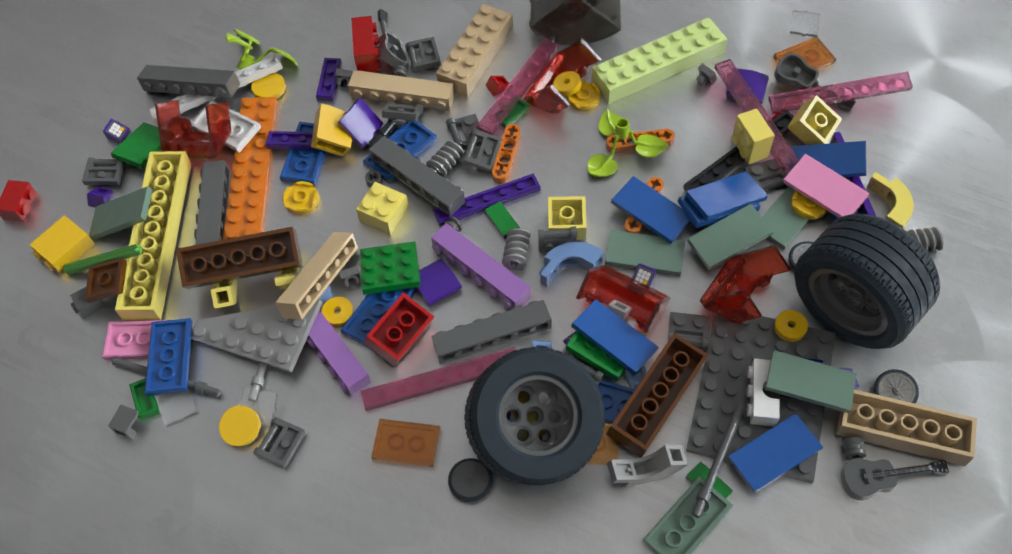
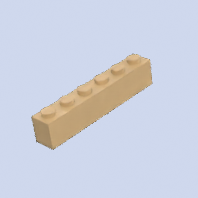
[348,70,454,110]
[275,232,358,320]

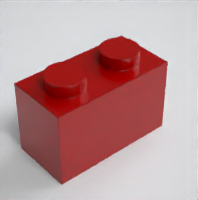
[0,180,36,222]

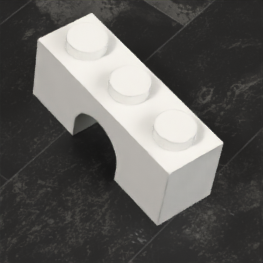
[747,358,780,427]

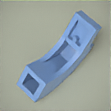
[539,242,604,287]

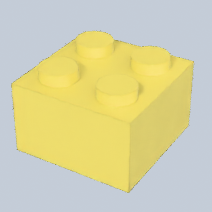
[787,95,842,145]
[731,108,775,165]
[356,182,409,235]
[548,196,587,240]

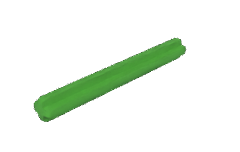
[63,244,142,275]

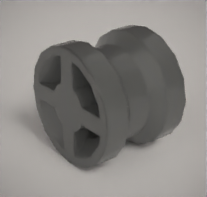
[842,437,867,460]

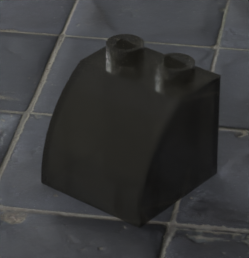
[529,0,621,45]

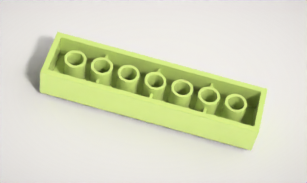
[591,17,728,104]

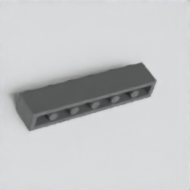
[137,65,240,98]
[369,136,465,217]
[194,160,230,245]
[431,300,552,365]

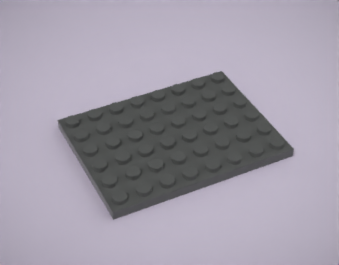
[686,306,836,484]

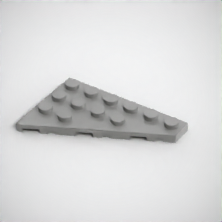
[191,299,323,373]

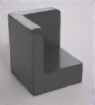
[108,405,139,440]

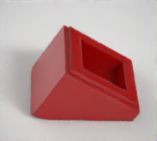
[486,76,511,96]

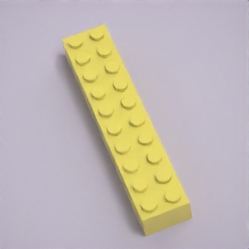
[115,151,191,321]

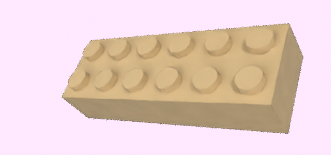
[436,4,513,98]
[836,389,977,466]

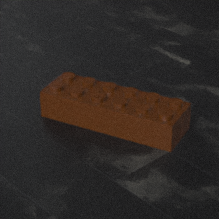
[176,227,303,289]
[606,333,709,458]

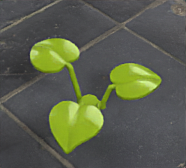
[226,29,298,70]
[587,109,668,177]

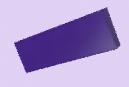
[316,58,342,101]
[266,131,320,150]

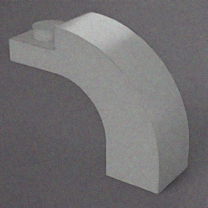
[607,445,688,486]

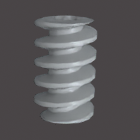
[426,141,465,176]
[907,227,944,252]
[502,228,531,270]

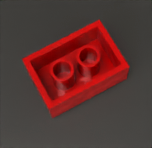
[351,16,381,73]
[364,292,435,367]

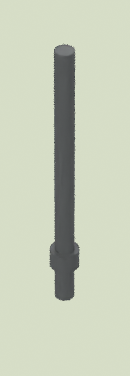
[112,357,221,397]
[692,404,745,518]

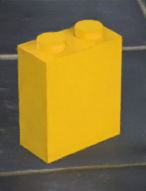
[311,103,352,157]
[29,215,94,274]

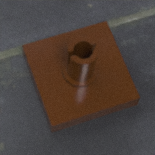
[84,257,127,303]

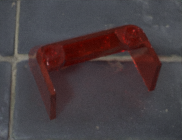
[523,39,601,114]
[155,100,232,160]
[700,244,791,324]
[576,265,671,333]

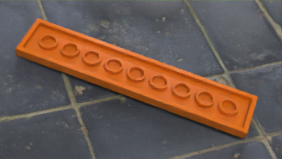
[223,97,277,240]

